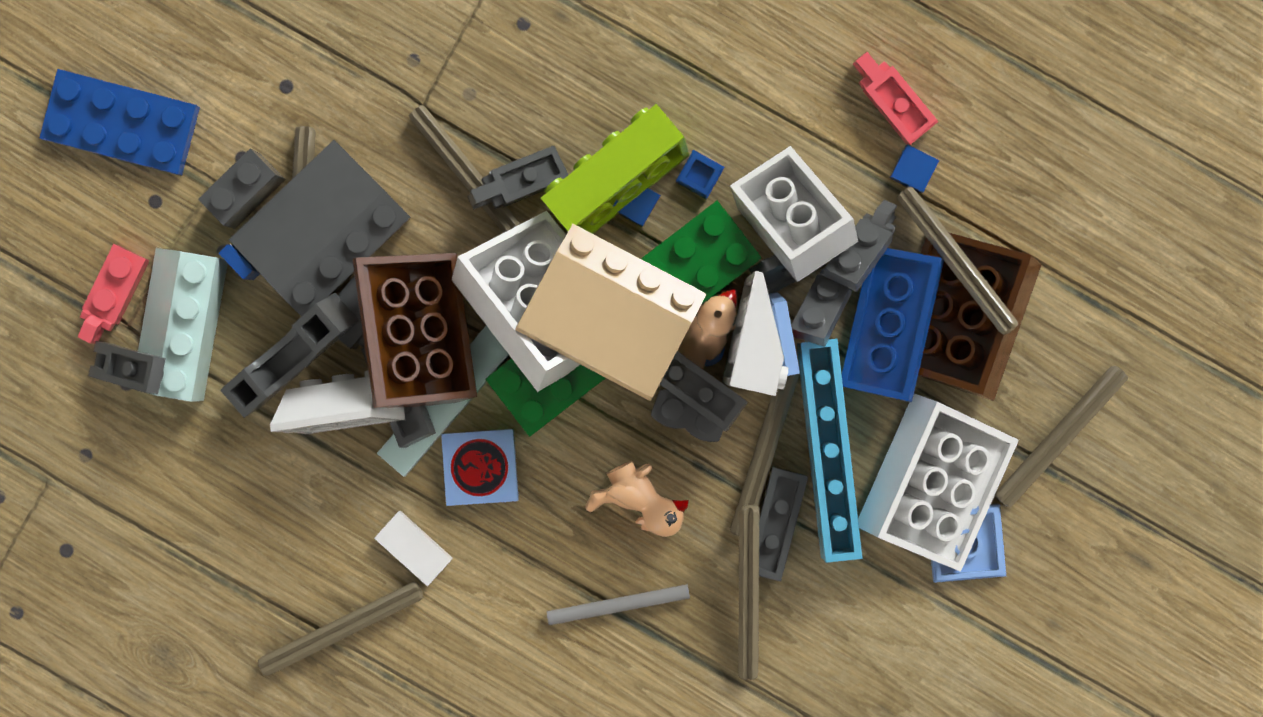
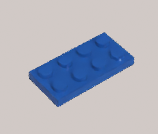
[39,69,200,176]
[842,248,944,402]

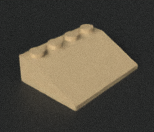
[515,224,706,401]

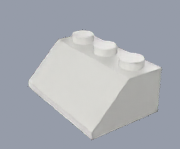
[270,371,405,434]

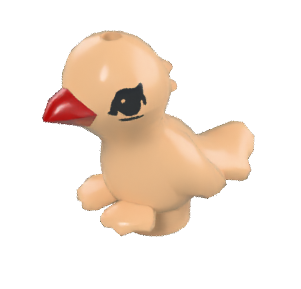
[677,289,737,369]
[586,461,689,537]

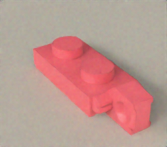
[853,52,938,145]
[78,244,149,344]

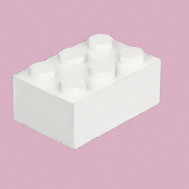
[730,146,858,282]

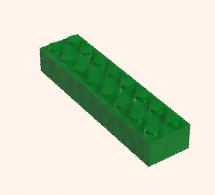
[485,200,762,437]

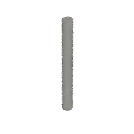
[547,584,690,625]

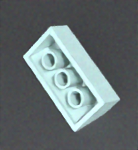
[138,248,228,402]

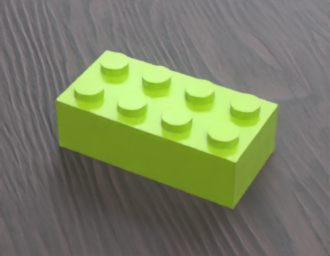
[541,104,690,234]

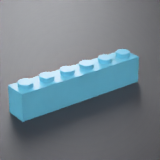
[796,339,863,563]

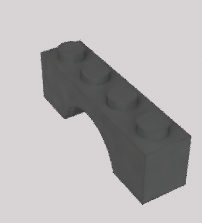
[221,293,359,418]

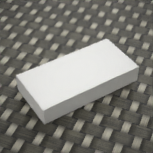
[374,511,453,586]

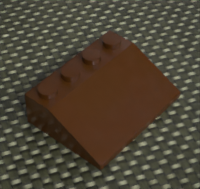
[918,232,1042,401]
[352,253,478,409]

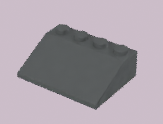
[229,140,411,317]

